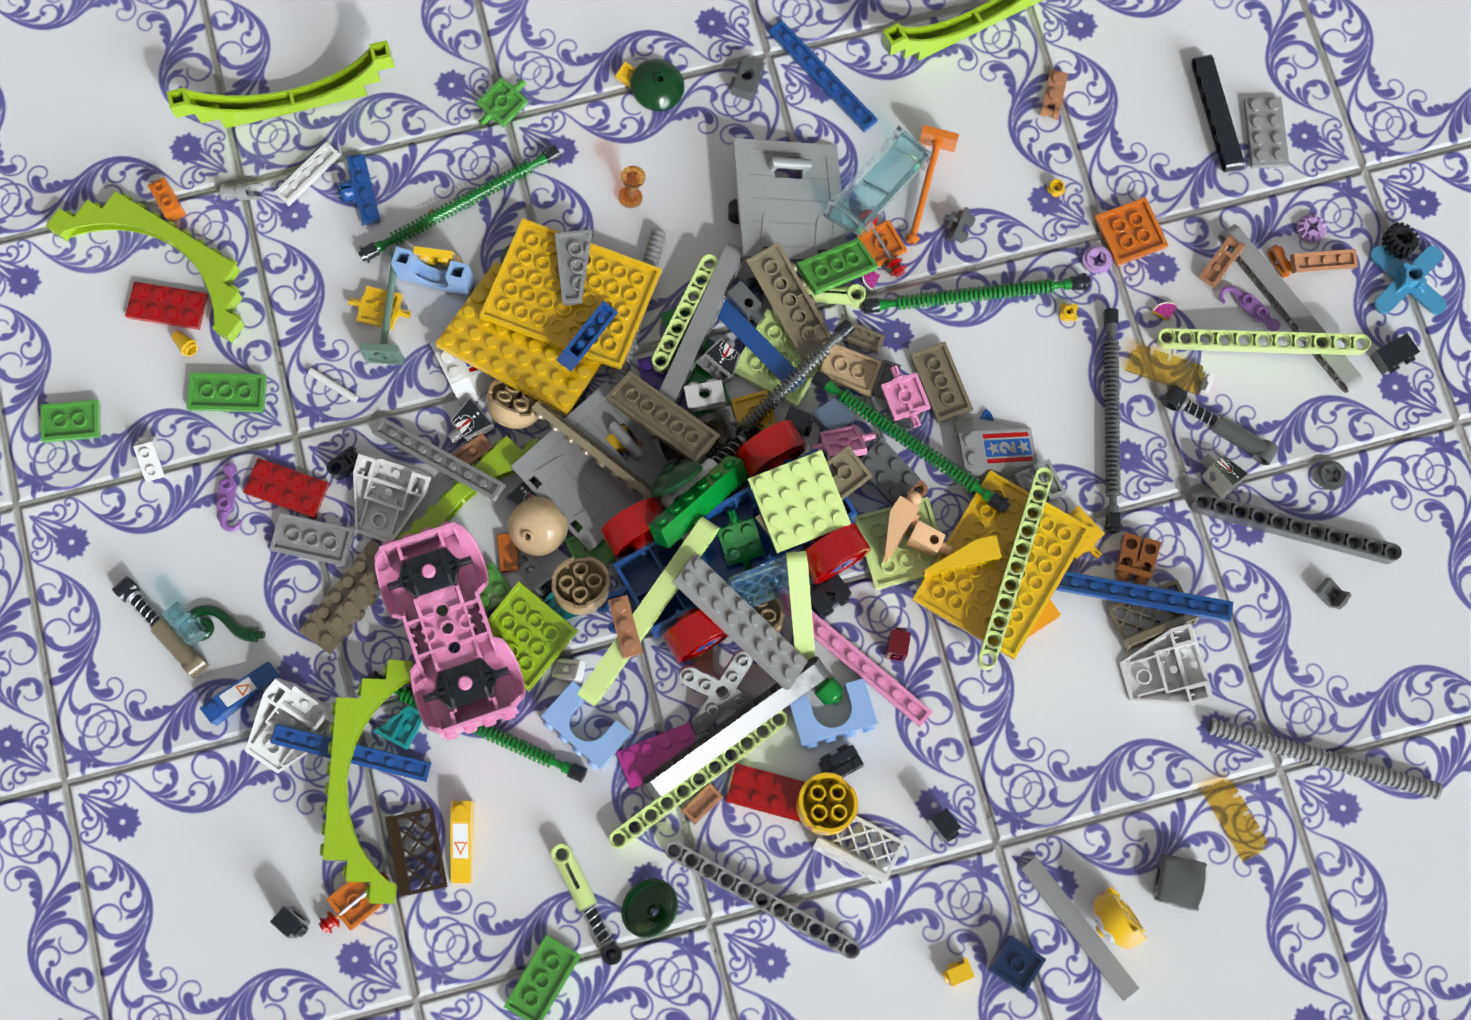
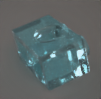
[162,601,208,647]

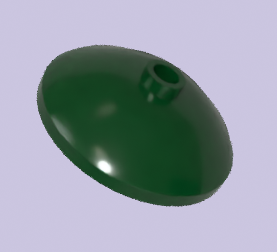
[630,59,685,112]
[650,461,703,497]
[621,878,678,938]

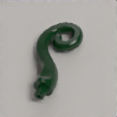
[183,605,266,642]

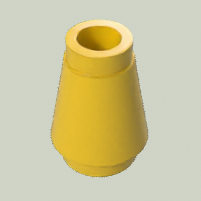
[171,331,198,357]

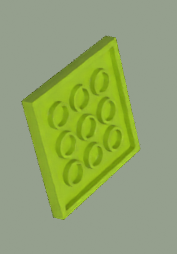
[488,581,579,692]

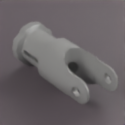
[220,183,264,200]

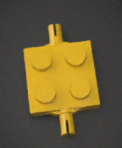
[348,286,412,331]
[1056,505,1105,560]

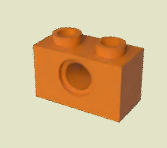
[147,177,187,222]

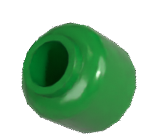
[814,676,843,705]

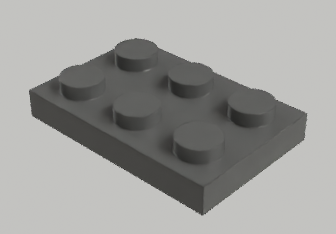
[860,438,921,506]

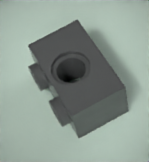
[730,55,765,102]

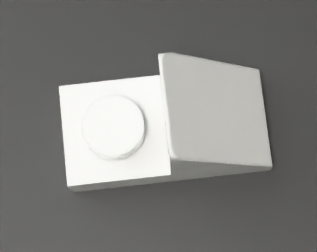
[551,658,586,684]

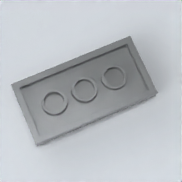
[1243,97,1289,169]
[269,513,355,567]

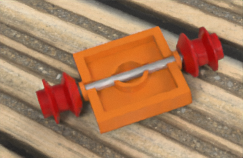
[856,210,907,277]
[319,871,391,934]

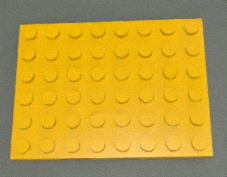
[479,218,662,370]
[436,261,602,416]
[912,470,1091,660]

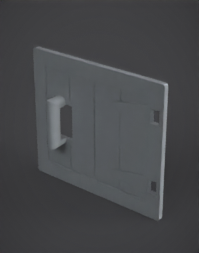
[732,138,847,261]
[511,382,681,551]

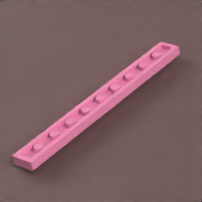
[776,586,933,727]

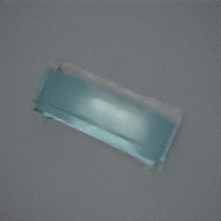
[823,125,932,236]

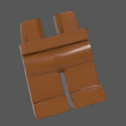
[1114,532,1161,586]

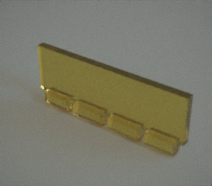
[1125,344,1205,395]
[1202,779,1269,862]

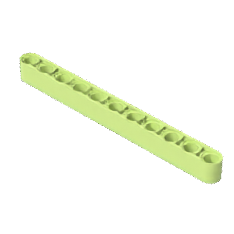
[1156,328,1371,355]
[977,467,1053,670]
[578,517,719,707]
[609,711,787,849]

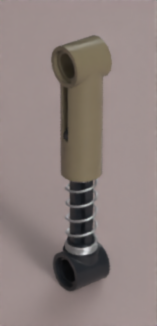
[112,576,209,679]

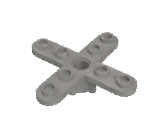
[678,650,756,733]

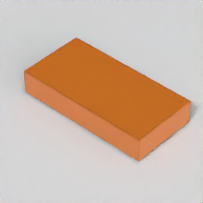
[496,533,520,573]

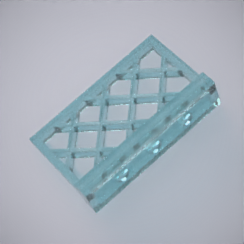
[728,551,799,607]

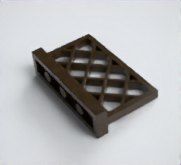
[385,808,448,898]

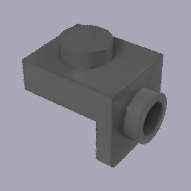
[1315,577,1352,609]

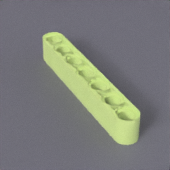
[652,254,718,374]
[786,551,815,660]

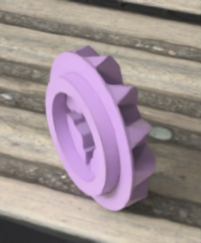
[1296,214,1327,242]
[1082,245,1112,275]

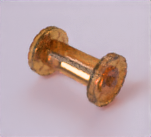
[618,166,646,208]

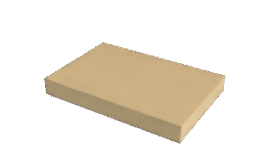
[819,344,882,397]

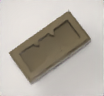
[843,322,885,354]

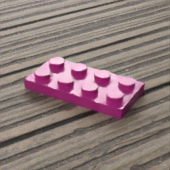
[616,722,696,790]

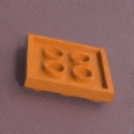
[1094,197,1169,267]

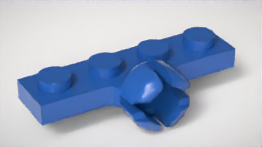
[338,154,380,225]

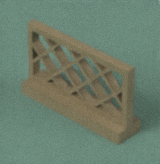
[1106,579,1200,652]

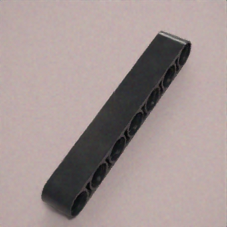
[1191,54,1244,173]

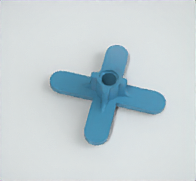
[1370,246,1447,315]

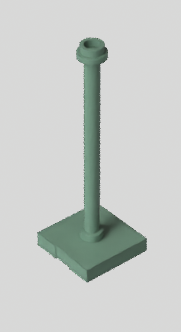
[359,247,405,365]

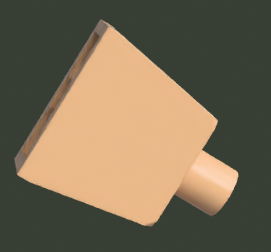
[906,520,953,557]

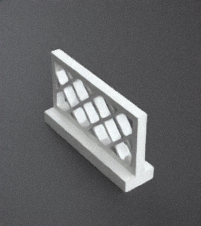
[812,816,906,886]

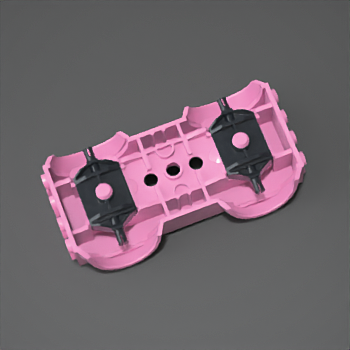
[374,521,525,740]

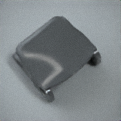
[1153,854,1207,911]

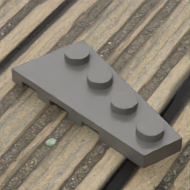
[555,229,593,306]

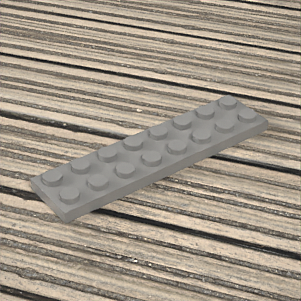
[672,553,808,690]

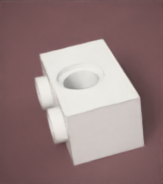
[684,379,726,413]

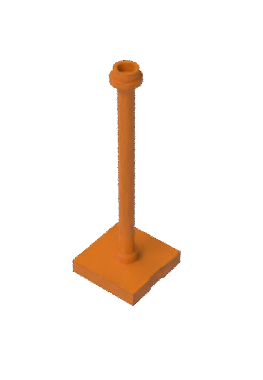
[905,125,959,245]

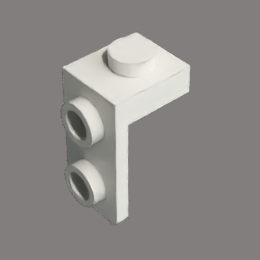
[133,435,165,481]

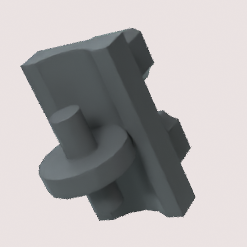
[943,207,976,243]

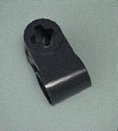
[327,446,358,480]

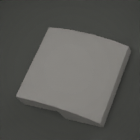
[1012,459,1066,502]

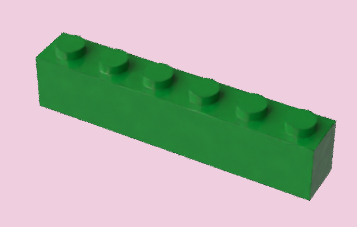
[648,455,749,548]

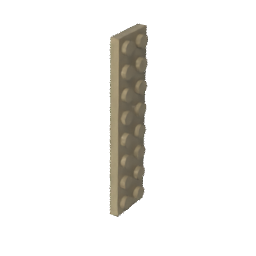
[532,400,661,500]

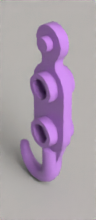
[1219,285,1281,332]
[216,462,242,532]

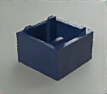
[987,935,1046,994]

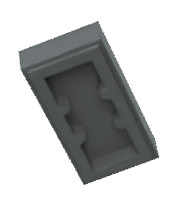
[871,359,901,400]

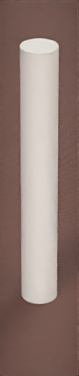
[308,368,359,403]

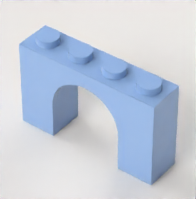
[391,247,475,297]
[789,678,878,749]
[541,681,633,770]

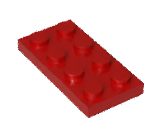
[125,281,208,330]
[243,458,330,519]
[726,763,806,823]

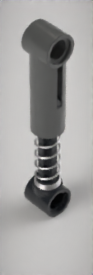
[1161,385,1279,466]

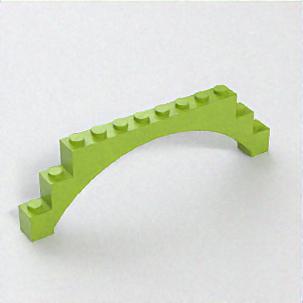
[881,0,1043,61]
[166,40,395,129]
[46,191,245,343]
[398,435,539,540]
[320,660,413,904]

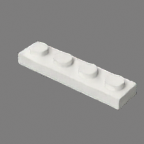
[274,142,340,206]

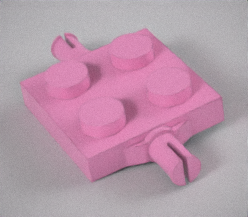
[881,365,931,428]
[811,425,876,460]

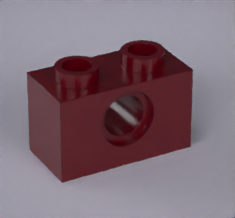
[885,627,911,662]

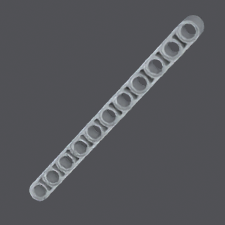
[1218,224,1363,393]
[659,243,744,405]
[665,841,861,959]

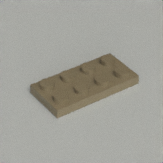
[910,341,973,423]

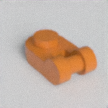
[1267,245,1292,278]

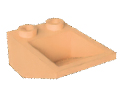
[882,491,922,564]

